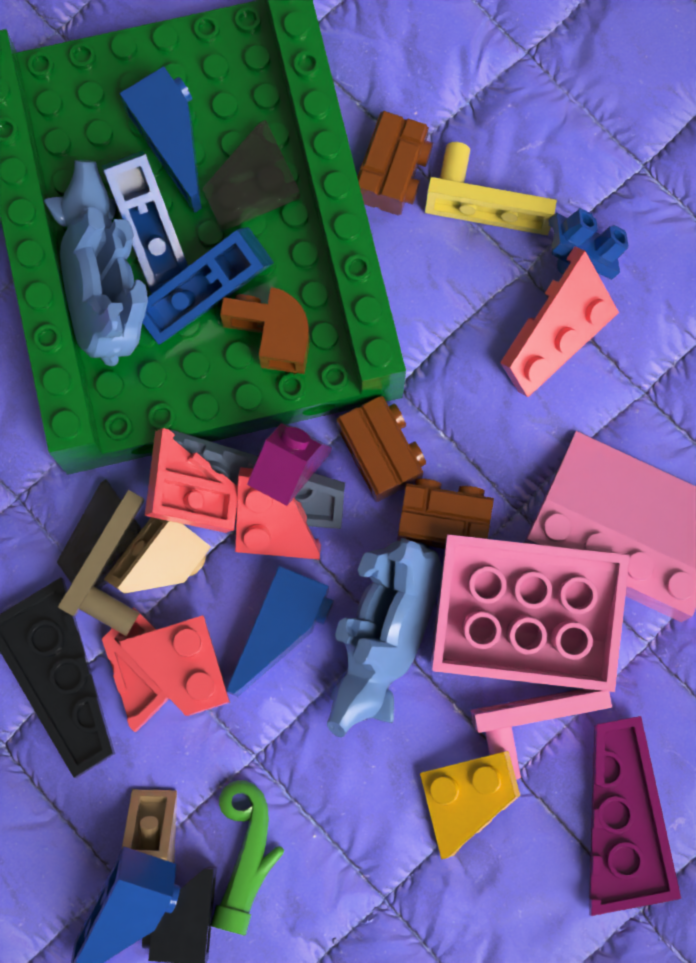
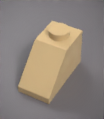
[104,517,211,594]
[121,789,177,863]

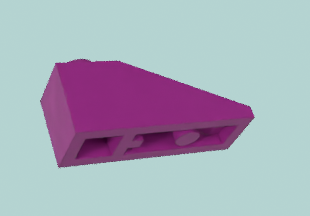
[247,423,332,506]

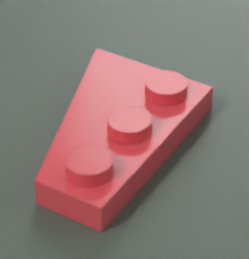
[500,246,619,397]

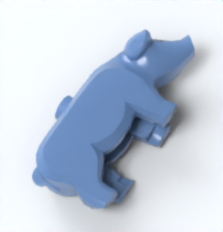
[44,160,148,366]
[327,538,442,737]

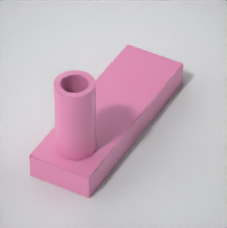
[470,689,612,780]

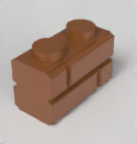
[357,111,433,215]
[336,396,426,502]
[397,479,494,549]

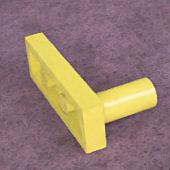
[425,142,557,236]

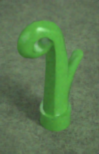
[211,780,284,936]

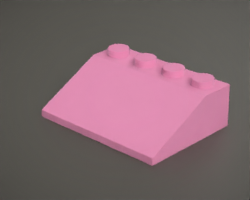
[524,431,696,622]
[430,534,630,692]

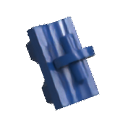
[548,208,629,280]

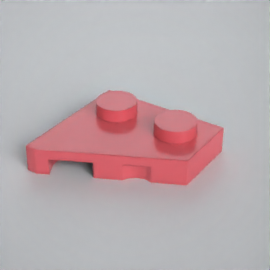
[145,428,238,533]
[235,467,321,560]
[102,607,169,732]
[120,615,230,716]

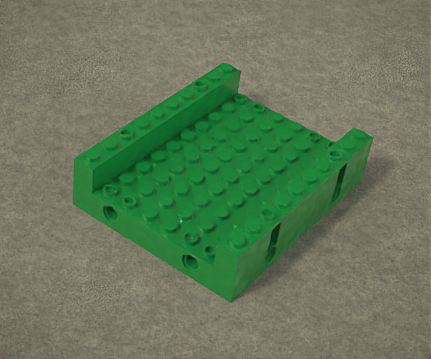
[0,0,406,475]

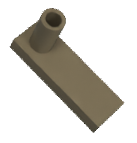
[58,490,144,636]

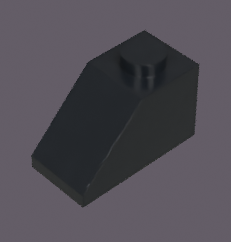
[142,867,217,963]

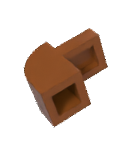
[220,287,309,374]

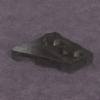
[202,120,300,232]
[57,479,142,589]

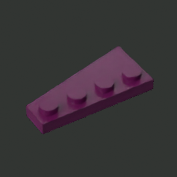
[589,716,681,916]

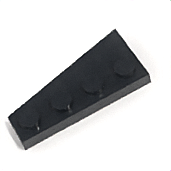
[0,577,115,778]

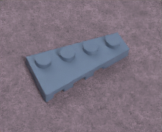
[170,430,345,529]

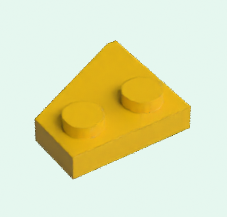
[420,751,521,860]

